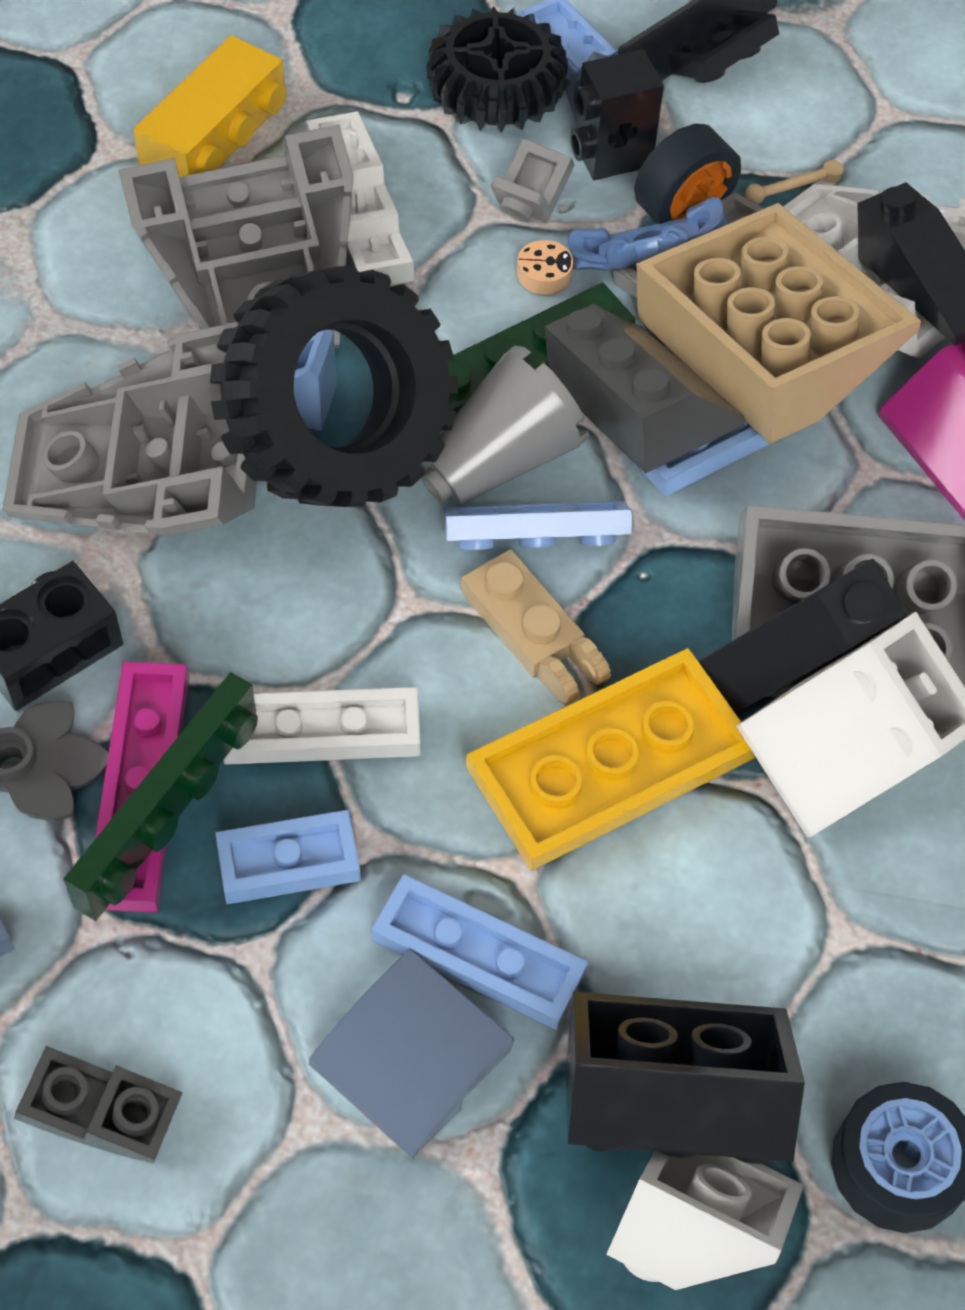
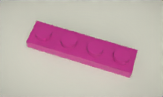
[95,662,190,913]

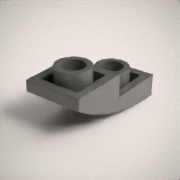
[14,1046,183,1163]

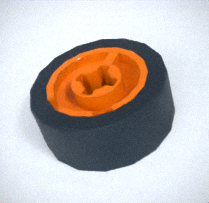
[634,123,741,224]

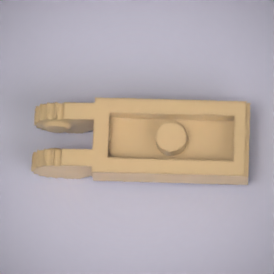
[460,549,611,705]

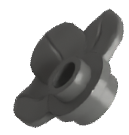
[0,701,109,821]

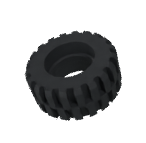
[210,266,458,507]

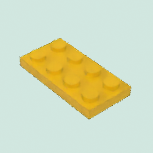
[466,648,755,871]

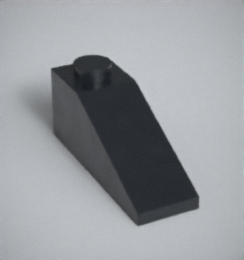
[857,182,965,346]
[698,558,907,713]

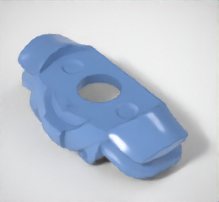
[568,197,729,271]

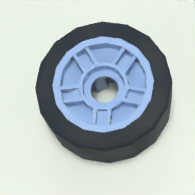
[831,1081,965,1233]

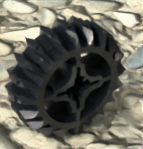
[427,6,568,133]

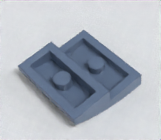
[309,949,514,1159]

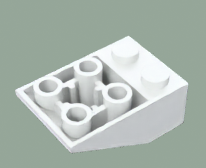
[736,612,965,838]

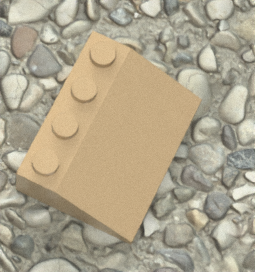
[636,203,921,444]

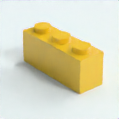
[133,35,287,177]

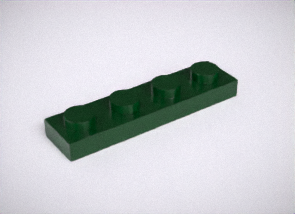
[447,282,636,416]
[63,672,258,921]

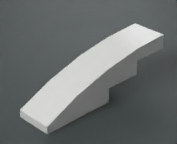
[306,111,415,285]

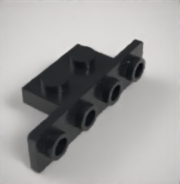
[618,0,779,83]

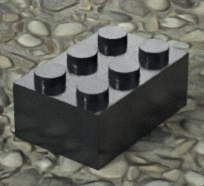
[565,992,805,1164]

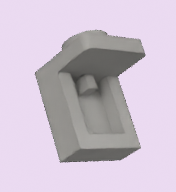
[491,138,575,223]

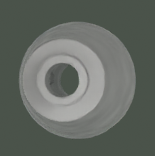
[421,345,590,505]

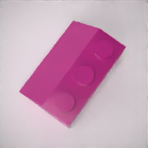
[878,342,965,521]

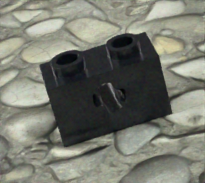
[570,49,664,181]

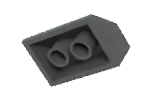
[544,304,744,474]

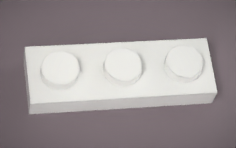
[224,687,421,765]

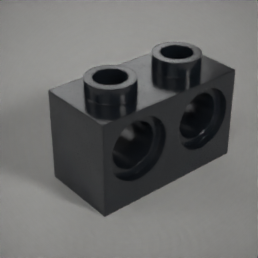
[0,560,123,712]

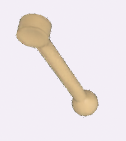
[744,160,844,205]

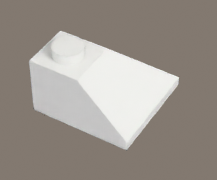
[607,1151,804,1290]

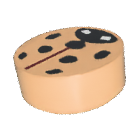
[517,240,573,295]

